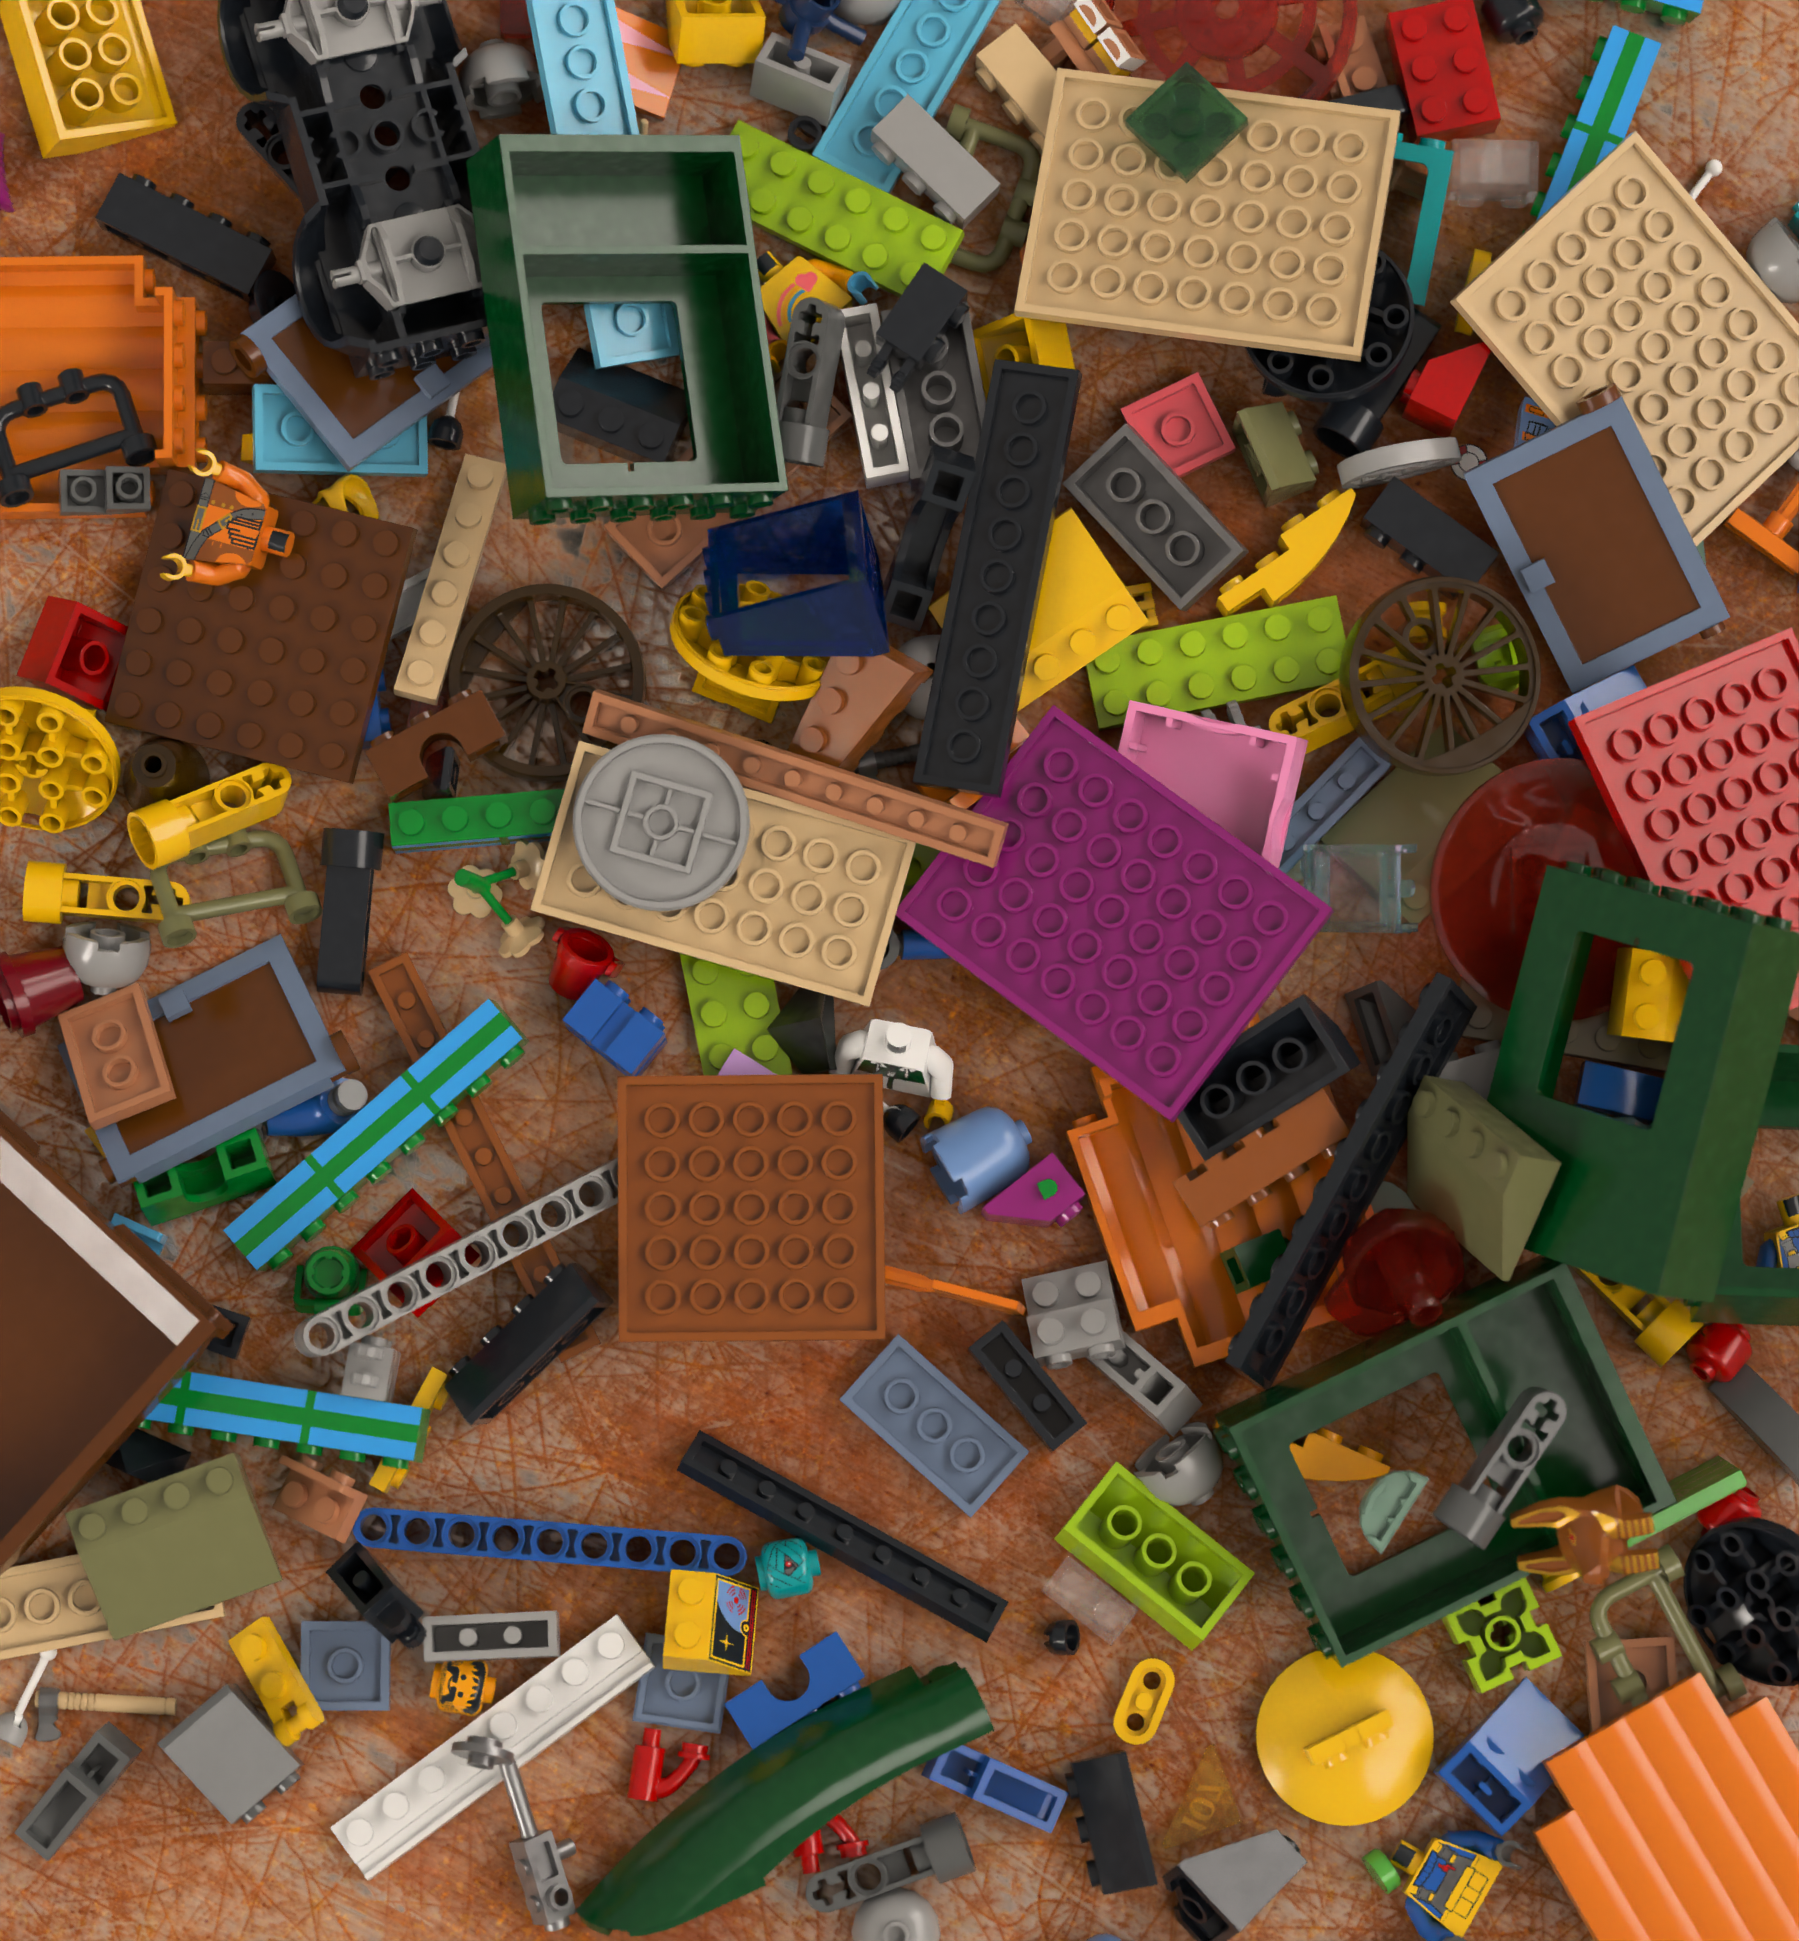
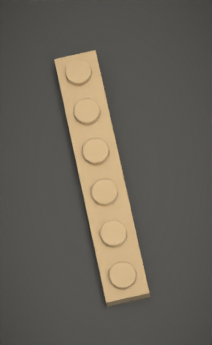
[394,453,507,706]

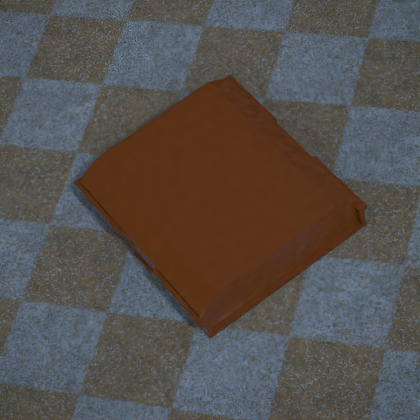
[0,1109,235,1575]

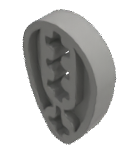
[1337,437,1462,489]

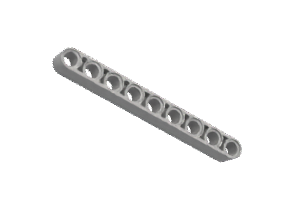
[294,1158,618,1358]

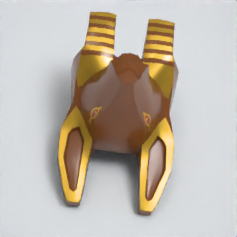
[1510,1485,1659,1585]

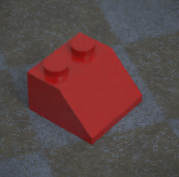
[1399,342,1491,438]
[16,595,128,713]
[350,1188,480,1318]

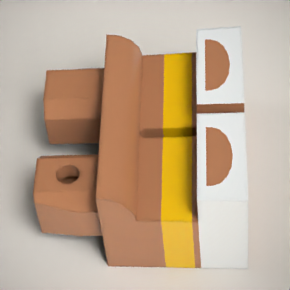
[1040,0,1147,76]

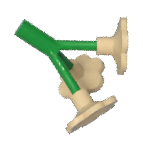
[448,839,545,958]

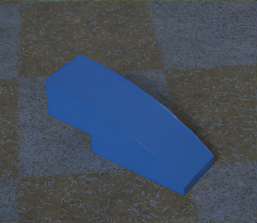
[1573,1061,1664,1125]
[921,1745,1069,1834]

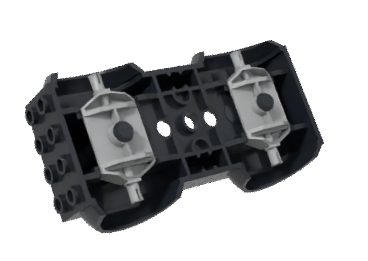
[217,0,490,380]

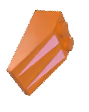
[616,7,681,120]

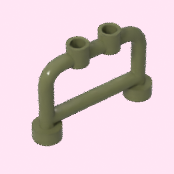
[933,103,1041,273]
[150,828,323,948]
[1589,1544,1747,1707]

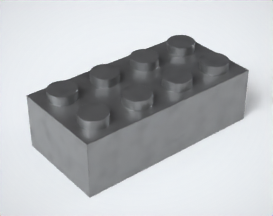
[881,302,986,490]
[1062,423,1249,611]

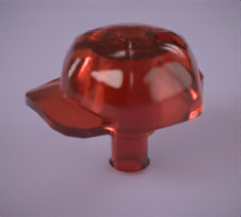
[1324,1207,1465,1337]

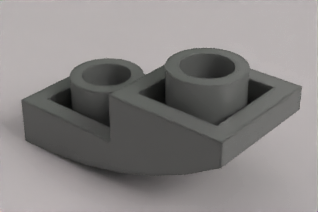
[59,466,151,516]

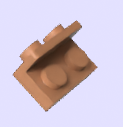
[1310,15,1388,101]
[272,1453,368,1544]

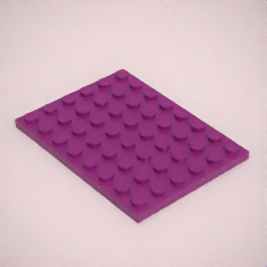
[896,705,1334,1123]

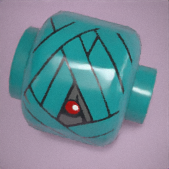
[754,1537,821,1599]

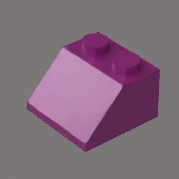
[981,1152,1085,1228]

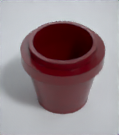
[0,945,84,1038]

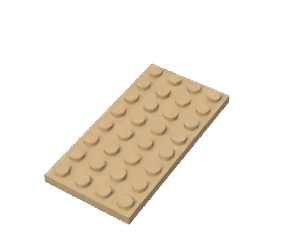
[530,741,916,1007]

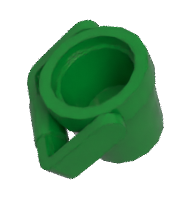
[293,1246,368,1316]

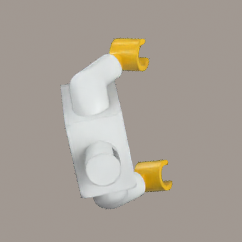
[829,1019,954,1129]

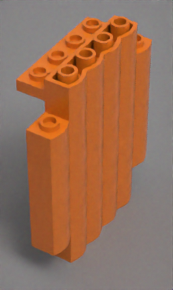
[0,255,208,520]
[1065,1013,1386,1369]
[1531,1672,1799,1941]

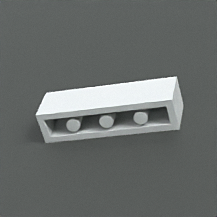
[840,303,909,489]

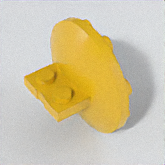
[670,580,837,724]
[0,686,121,834]
[1255,1651,1434,1826]

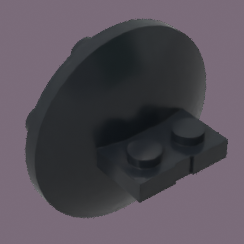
[1245,249,1415,403]
[1683,1517,1799,1686]

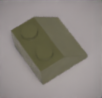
[1231,401,1319,508]

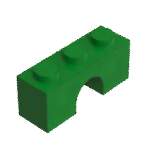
[133,1127,277,1226]

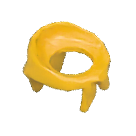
[312,474,379,519]

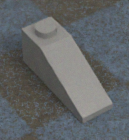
[1085,1330,1203,1436]

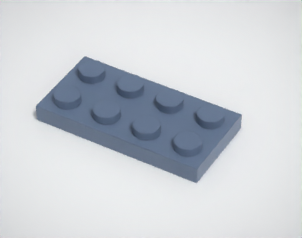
[839,1334,1030,1518]

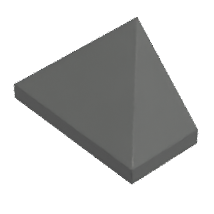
[1344,980,1416,1076]

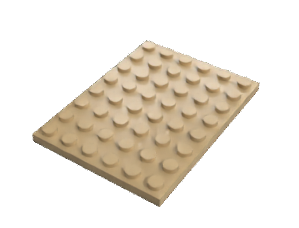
[1014,68,1401,362]
[1450,131,1799,547]

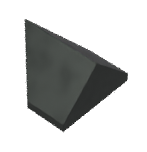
[767,988,837,1075]

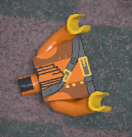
[160,448,295,586]

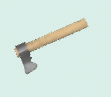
[35,1687,177,1742]

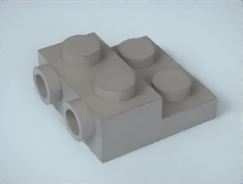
[1021,1260,1126,1370]

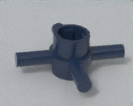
[773,0,867,61]

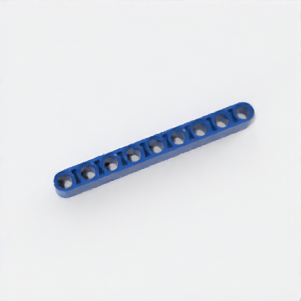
[353,1507,747,1577]

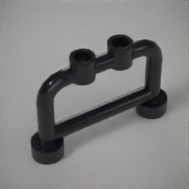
[0,368,158,508]

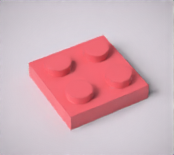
[1120,372,1236,478]

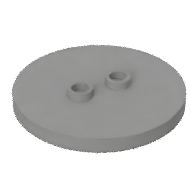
[573,734,750,911]

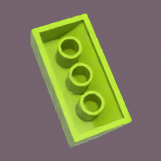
[1054,1461,1255,1651]

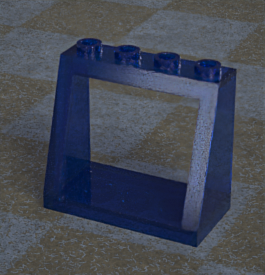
[702,490,890,657]

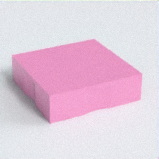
[1118,700,1308,869]

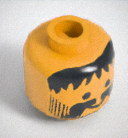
[430,1660,497,1716]

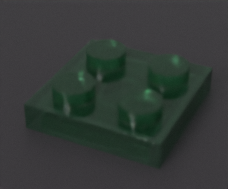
[1125,62,1249,184]

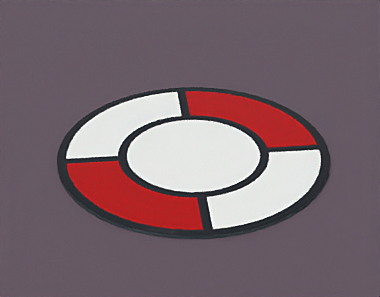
[1450,444,1488,481]

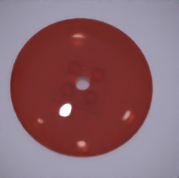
[1429,758,1646,1020]

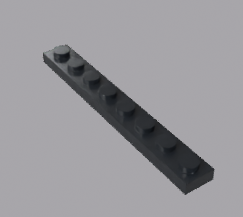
[677,1430,1008,1643]

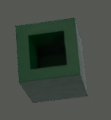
[1220,1228,1290,1294]

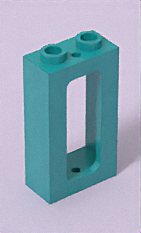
[1394,133,1454,306]

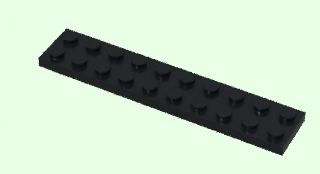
[913,359,1082,798]
[1225,972,1478,1390]

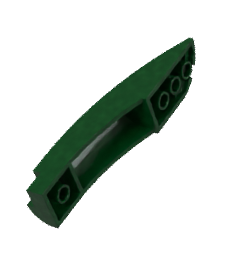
[576,1662,995,1937]

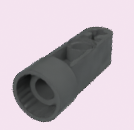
[777,297,845,467]
[1431,1387,1567,1550]
[806,1812,976,1913]

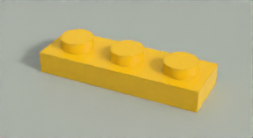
[368,1367,451,1494]

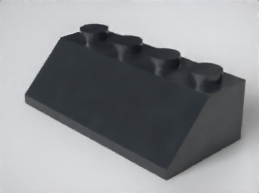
[1177,994,1361,1161]
[444,1263,614,1425]

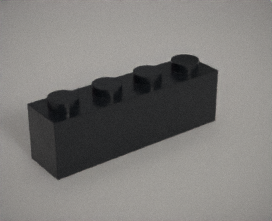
[95,173,277,303]

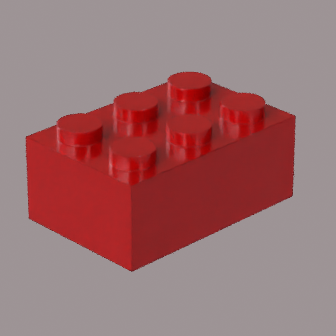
[1384,0,1501,145]

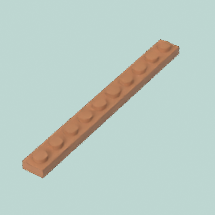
[582,689,1009,868]

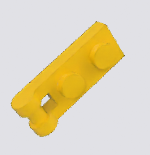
[228,1617,324,1747]

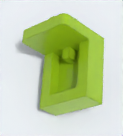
[1468,624,1519,692]

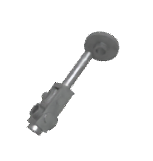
[451,1736,577,1932]

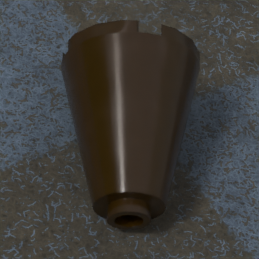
[123,738,210,811]

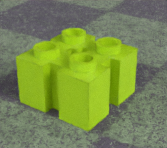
[1441,1577,1562,1693]

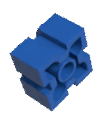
[562,978,668,1076]

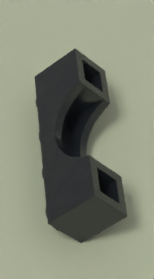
[877,444,976,631]

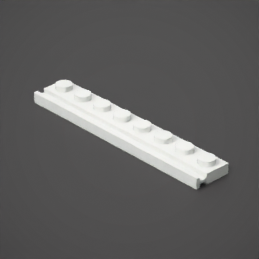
[330,1614,656,1880]

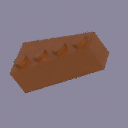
[787,630,934,772]
[1172,1088,1350,1230]

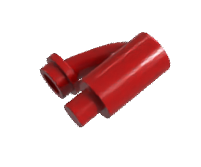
[627,1727,711,1802]
[793,1814,869,1874]

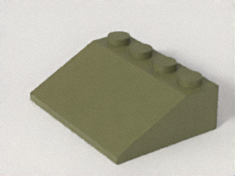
[1320,725,1540,934]
[1407,1075,1561,1281]
[65,1453,283,1641]

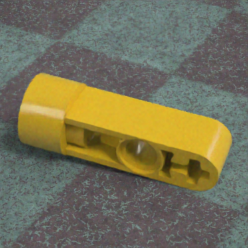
[1269,646,1423,754]
[127,762,292,870]
[23,860,192,924]
[1569,1265,1704,1368]

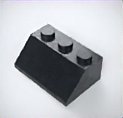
[553,347,688,462]
[1065,1750,1158,1895]

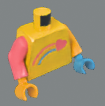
[757,251,879,373]

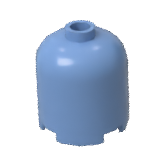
[920,1106,1032,1214]

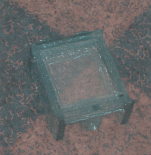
[1300,843,1418,934]

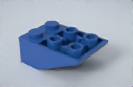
[1523,665,1647,803]
[1433,1677,1585,1837]

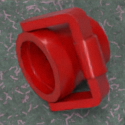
[548,927,625,1000]

